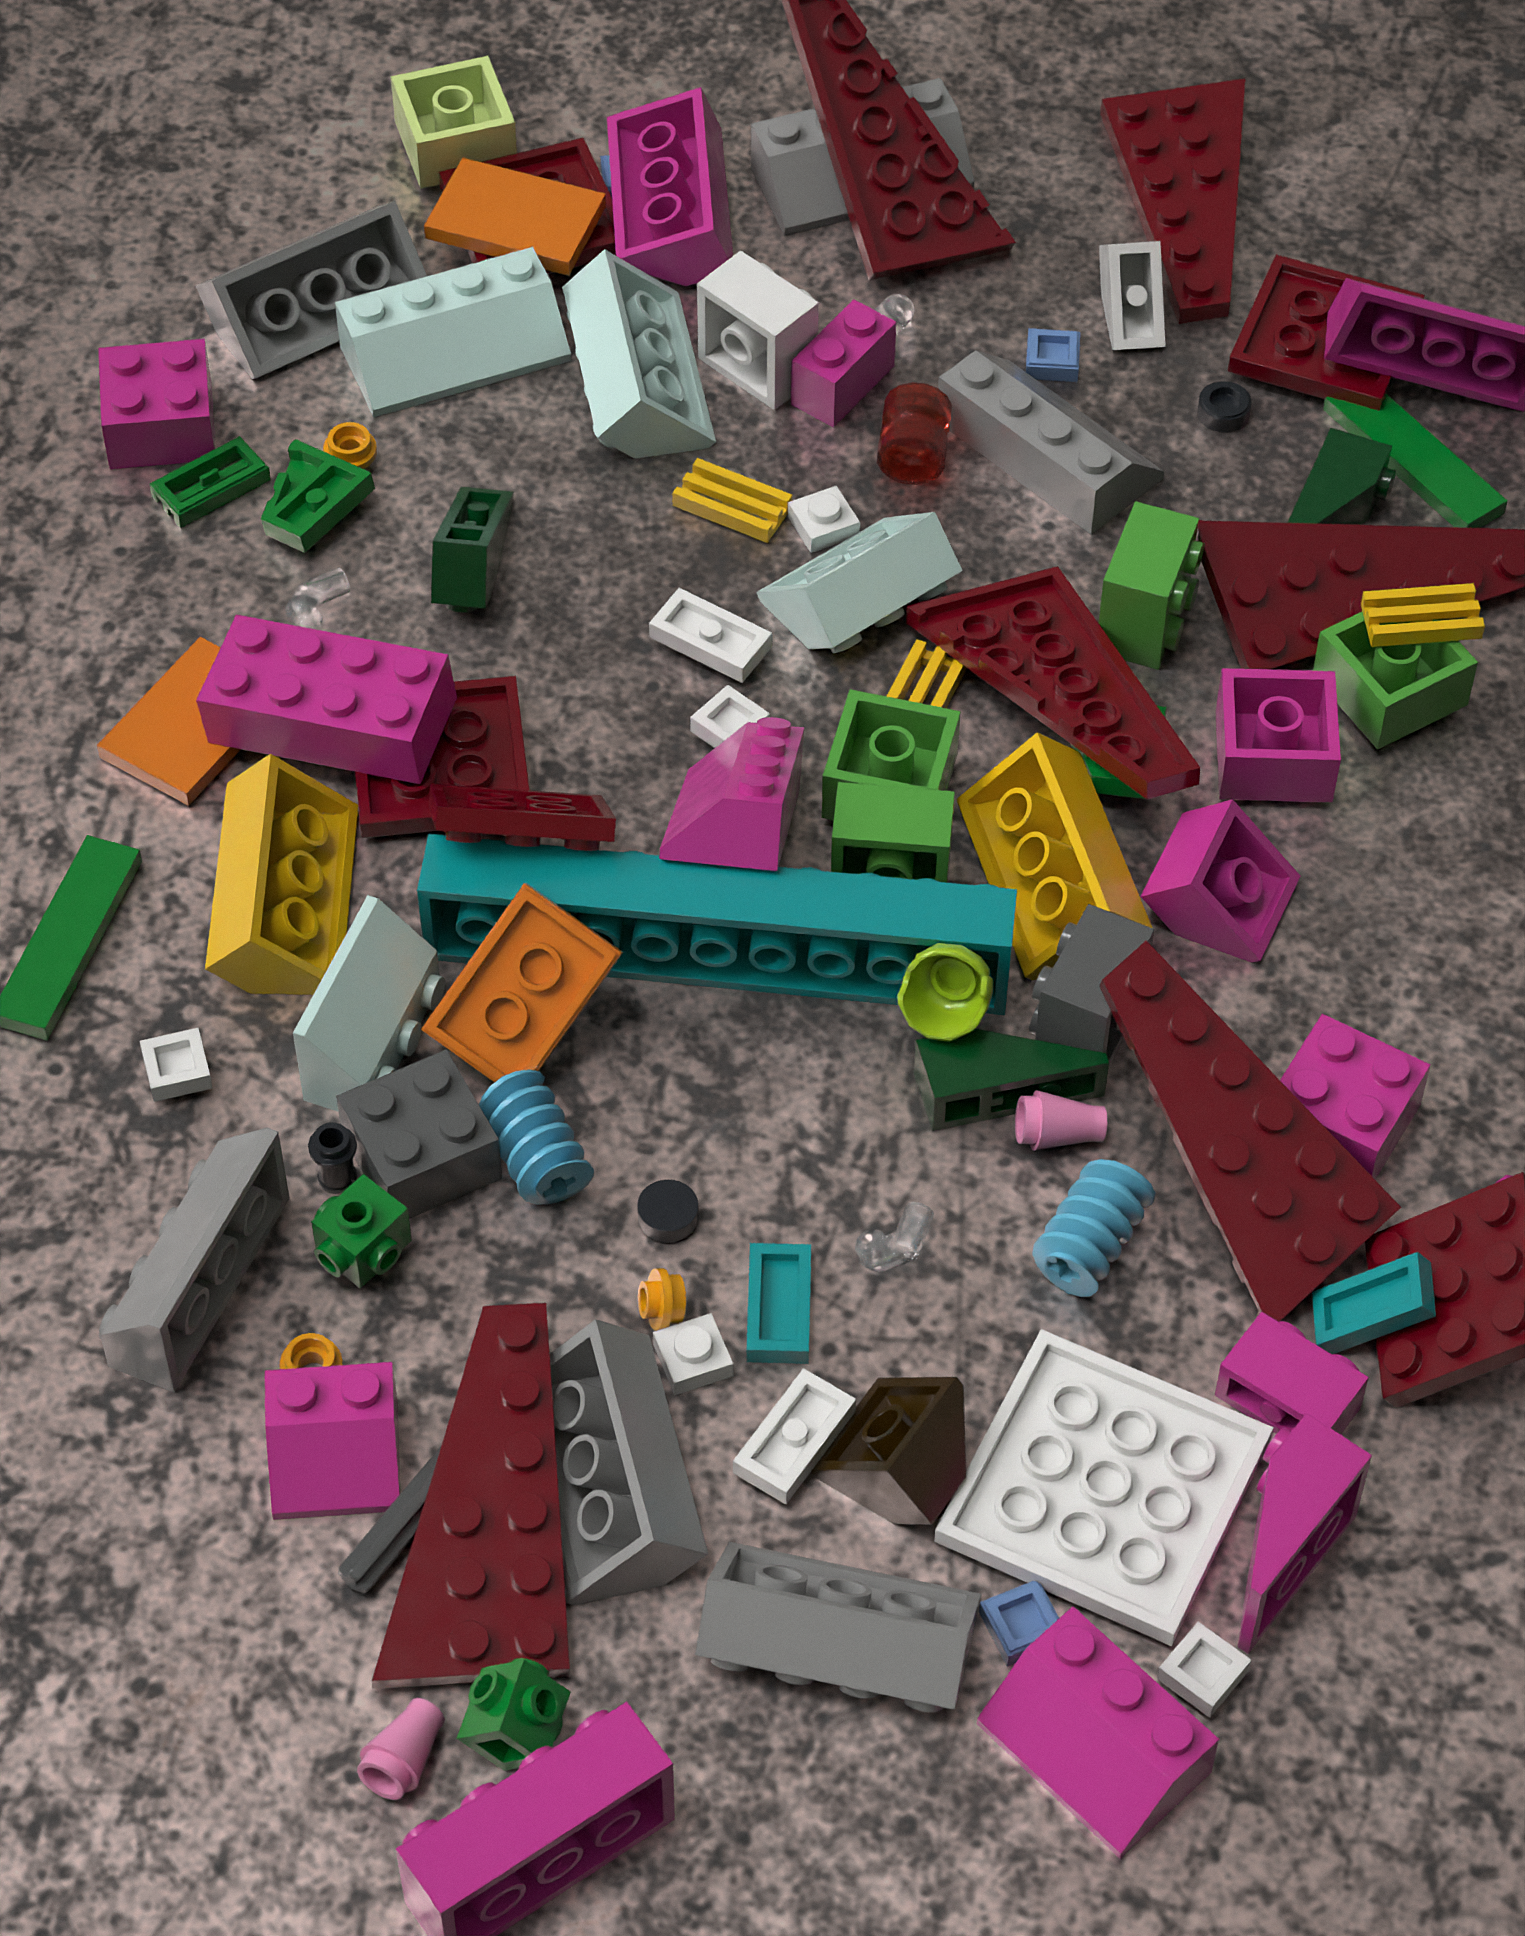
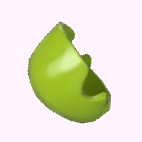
[897,943,993,1042]

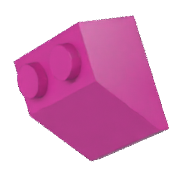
[1140,799,1301,963]
[265,1362,401,1520]

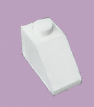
[1099,241,1165,350]

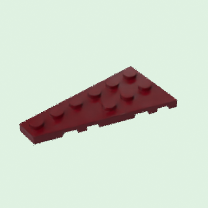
[781,0,1016,281]
[1100,78,1246,324]
[1196,520,1525,670]
[906,566,1200,799]
[1099,941,1401,1322]
[371,1303,570,1689]

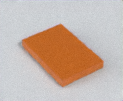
[424,158,606,276]
[97,637,241,806]
[421,883,624,1083]

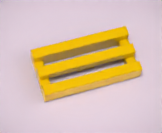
[672,458,793,543]
[1361,583,1485,647]
[887,639,967,708]

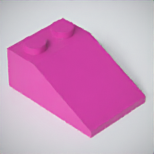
[1237,1413,1372,1654]

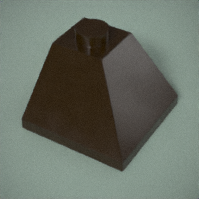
[811,1377,966,1525]

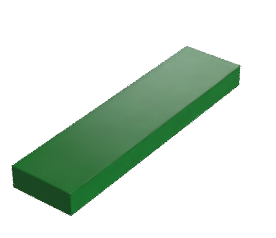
[1323,394,1508,528]
[0,835,142,1041]

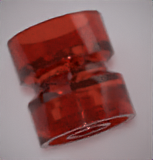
[877,382,952,485]

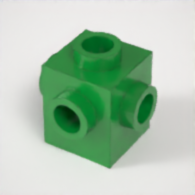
[311,1174,412,1288]
[457,1658,571,1771]

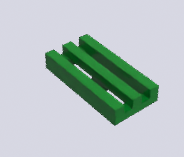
[150,436,271,528]

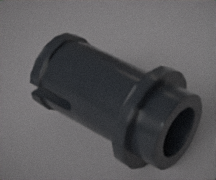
[308,1122,357,1194]

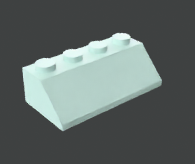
[335,247,571,418]
[562,249,716,459]

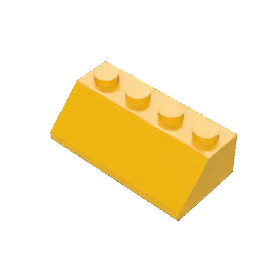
[956,732,1152,980]
[205,754,358,995]

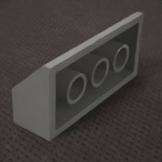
[751,78,974,236]
[196,201,427,379]
[936,350,1164,534]
[99,1128,290,1393]
[550,1319,708,1605]
[695,1542,982,1712]

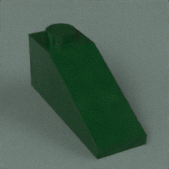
[1287,428,1396,525]
[431,487,514,612]
[914,1028,1109,1131]

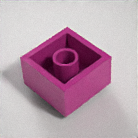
[98,339,216,470]
[1215,668,1341,803]
[1280,1014,1431,1180]

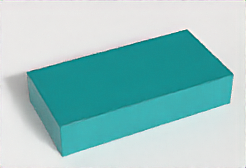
[746,1243,811,1364]
[1312,1252,1436,1354]

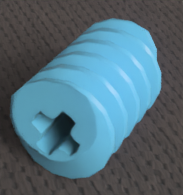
[479,1069,594,1205]
[1032,1159,1156,1297]

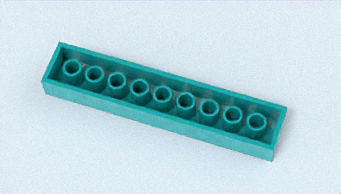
[417,834,1017,1016]

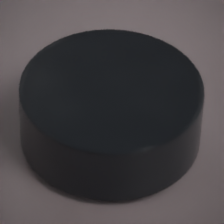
[1197,381,1252,433]
[637,1179,699,1243]

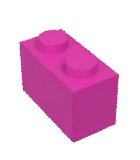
[791,299,896,428]
[1214,1312,1369,1435]

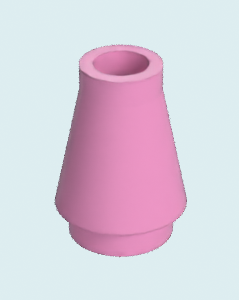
[1015,1090,1107,1151]
[357,1698,445,1800]

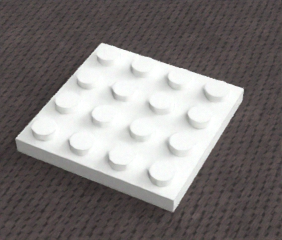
[934,1329,1274,1646]

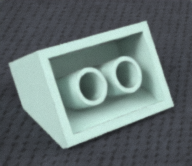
[756,512,962,653]
[293,895,445,1112]

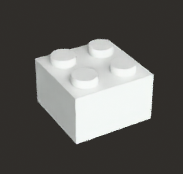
[697,251,819,411]

